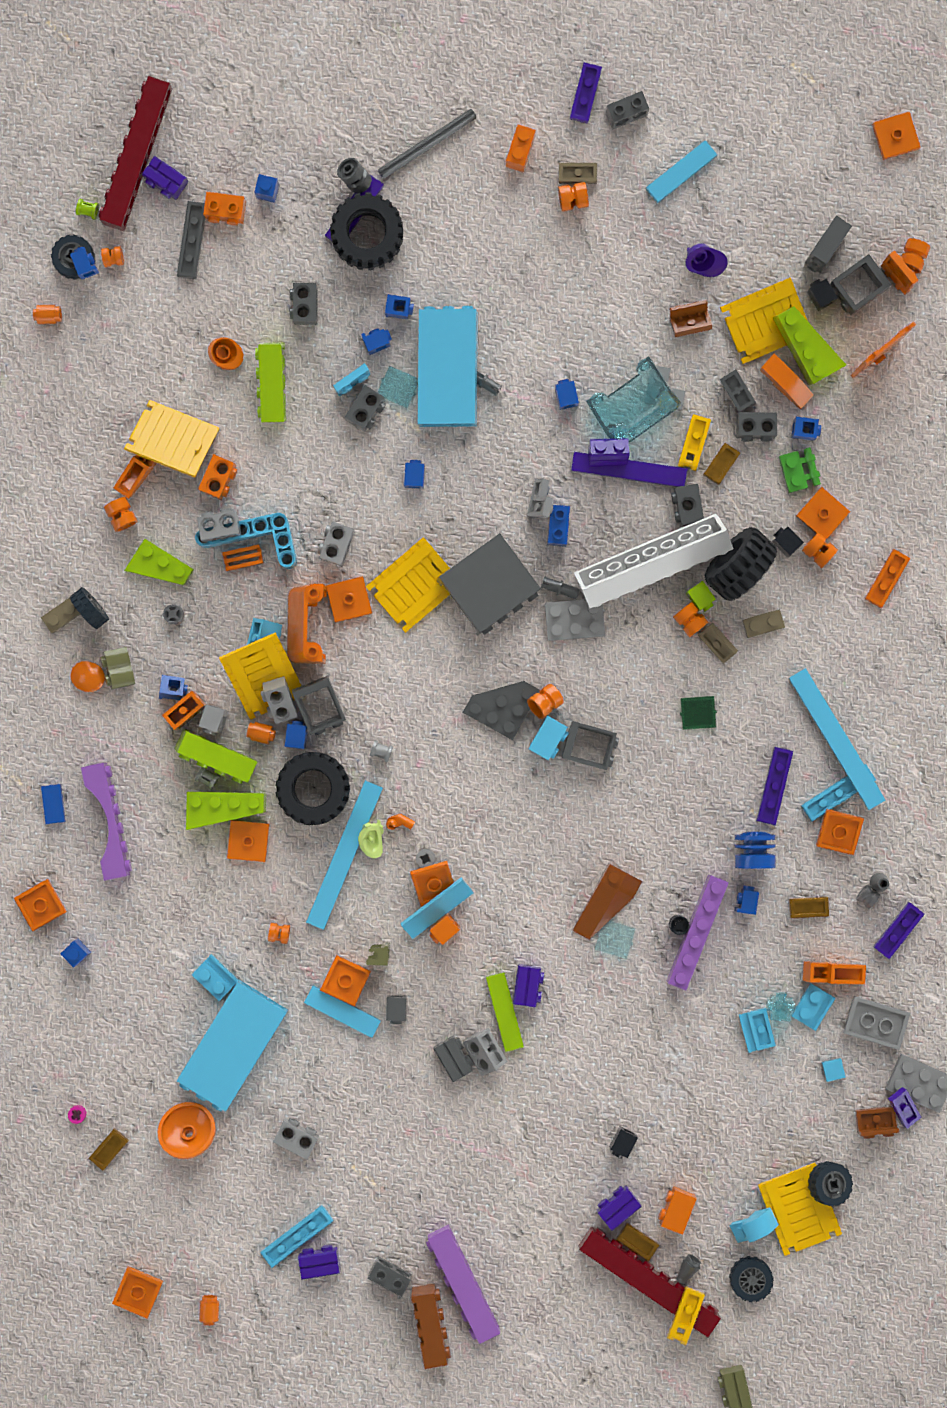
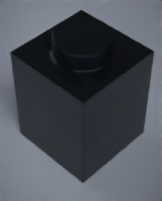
[807,279,838,312]
[772,526,804,558]
[609,1126,638,1159]

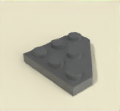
[462,681,540,740]

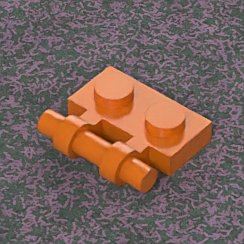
[881,250,918,295]

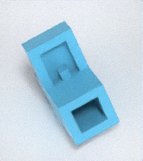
[729,1207,779,1243]

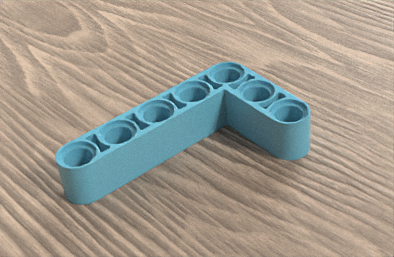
[195,513,297,569]

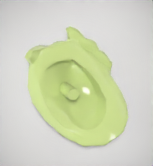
[358,820,384,859]

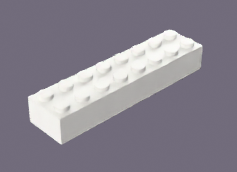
[574,514,733,608]

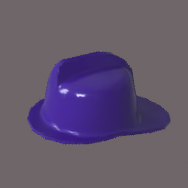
[685,243,728,277]

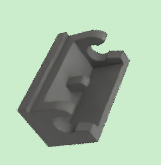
[720,369,756,412]

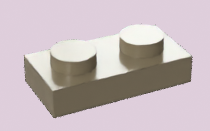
[559,163,597,184]
[41,597,81,634]
[742,609,785,638]
[698,623,738,664]

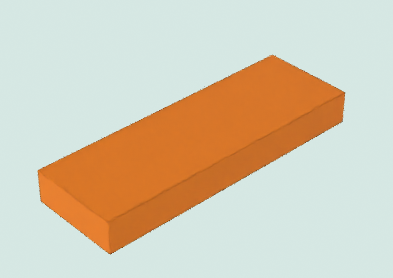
[864,549,910,608]

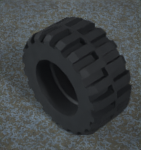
[330,192,404,271]
[704,527,777,601]
[275,752,350,825]

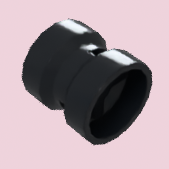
[669,914,690,935]

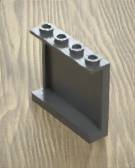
[437,533,541,636]

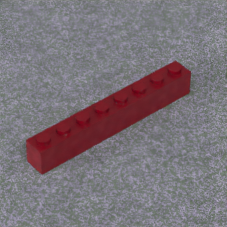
[98,76,172,232]
[578,1227,721,1338]

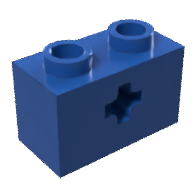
[547,505,570,547]

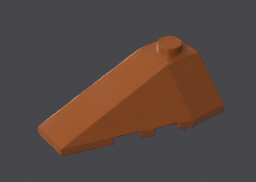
[572,863,642,940]

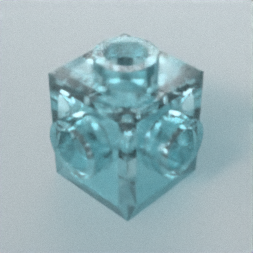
[766,992,795,1021]

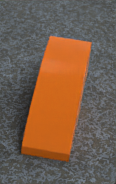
[759,353,813,410]
[113,455,157,499]
[803,961,866,984]

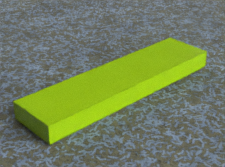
[486,972,524,1052]

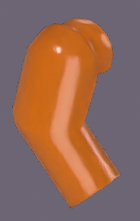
[386,814,415,830]

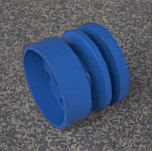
[735,832,776,869]

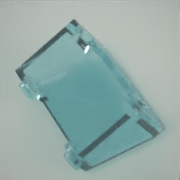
[586,356,681,443]

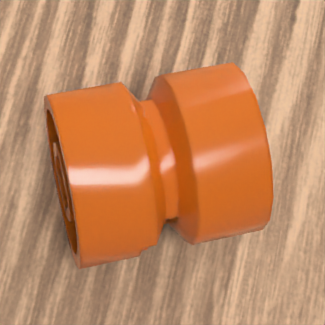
[558,182,589,211]
[901,238,931,274]
[104,497,138,532]
[801,532,838,568]
[673,602,709,638]
[527,684,564,719]

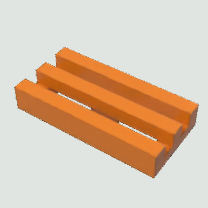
[222,544,264,571]

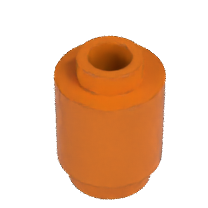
[33,304,62,324]
[246,722,276,745]
[199,1295,219,1326]

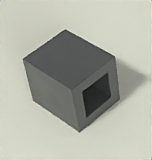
[386,995,407,1024]

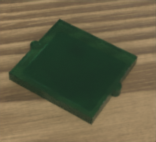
[680,696,717,730]

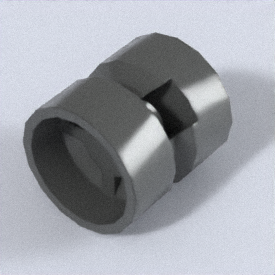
[337,158,372,194]

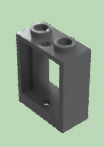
[805,215,852,273]
[830,254,892,315]
[292,675,346,735]
[562,721,619,770]

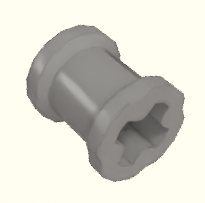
[369,740,393,762]
[195,767,220,790]

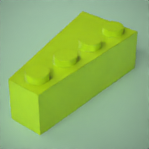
[773,306,846,385]
[255,342,286,422]
[174,728,257,784]
[186,791,266,830]

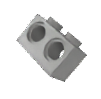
[197,508,241,542]
[318,521,355,567]
[261,676,298,724]
[199,704,229,735]
[462,1028,508,1076]
[273,1118,319,1159]

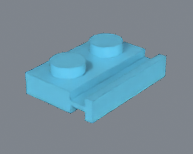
[333,363,370,397]
[192,954,239,1001]
[791,983,835,1031]
[738,1008,776,1053]

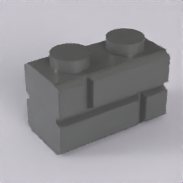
[433,1035,474,1082]

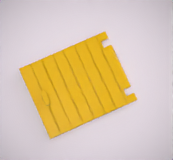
[720,277,808,364]
[124,400,219,478]
[365,537,450,633]
[219,632,304,720]
[758,1163,842,1256]

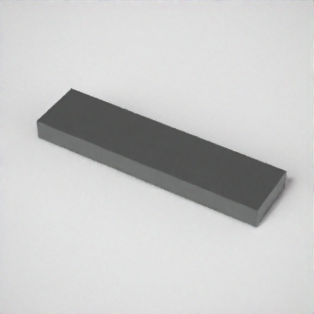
[177,201,205,280]

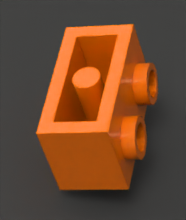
[203,192,246,226]

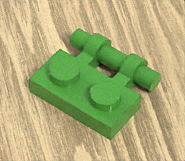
[779,447,821,493]

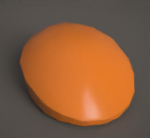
[208,337,244,370]
[70,661,105,692]

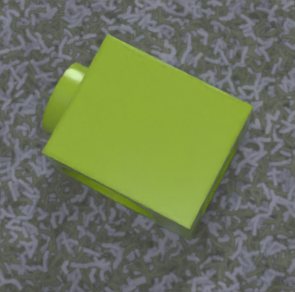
[686,581,716,612]

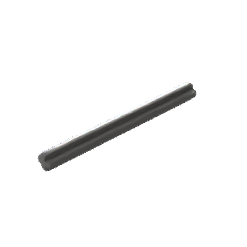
[378,109,476,179]

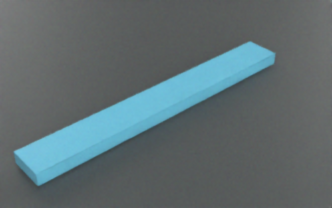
[788,668,885,810]
[306,780,383,930]

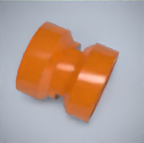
[101,246,124,268]
[268,922,290,944]

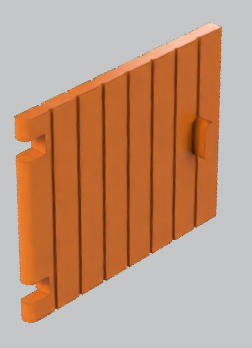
[851,321,916,378]

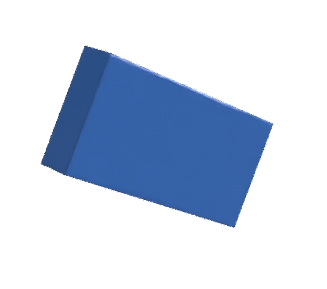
[41,784,66,824]

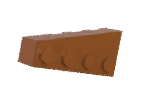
[411,1283,451,1369]

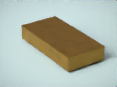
[703,443,740,485]
[789,897,829,918]
[88,1128,129,1171]
[616,1223,659,1261]

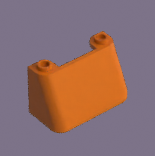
[287,584,327,664]

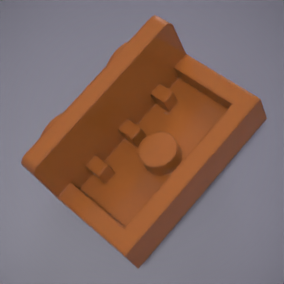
[669,300,712,337]
[855,1106,899,1139]

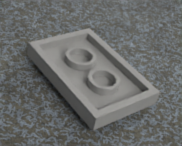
[545,599,605,641]
[843,996,911,1050]
[885,1053,947,1113]

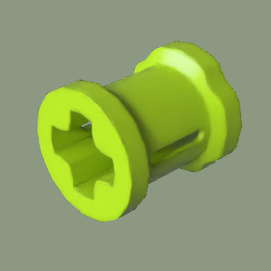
[76,199,99,220]

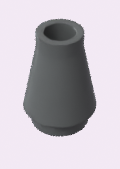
[870,873,889,892]
[676,1254,701,1285]

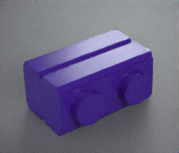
[142,156,189,200]
[588,438,630,466]
[513,964,544,1007]
[596,1185,642,1231]
[298,1245,341,1280]

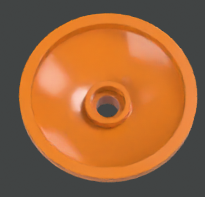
[158,1102,216,1159]

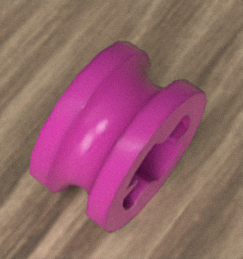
[68,1105,87,1124]

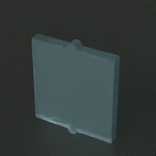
[377,366,418,408]
[595,921,636,959]

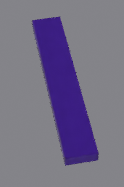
[571,452,687,487]

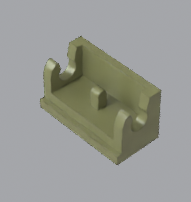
[366,943,390,966]

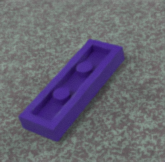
[570,62,602,124]
[873,902,925,959]

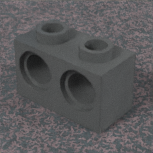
[605,91,649,130]
[290,283,318,325]
[345,385,386,432]
[736,412,777,442]
[368,1256,412,1297]

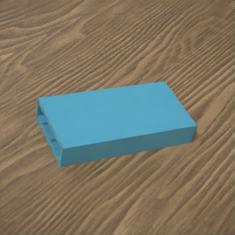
[418,306,478,427]
[177,980,288,1112]

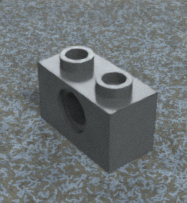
[671,484,704,527]

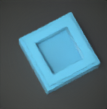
[821,1058,846,1082]

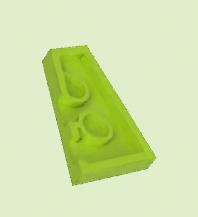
[124,539,194,586]

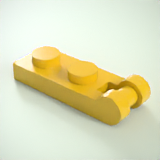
[677,414,711,471]
[667,1287,705,1345]

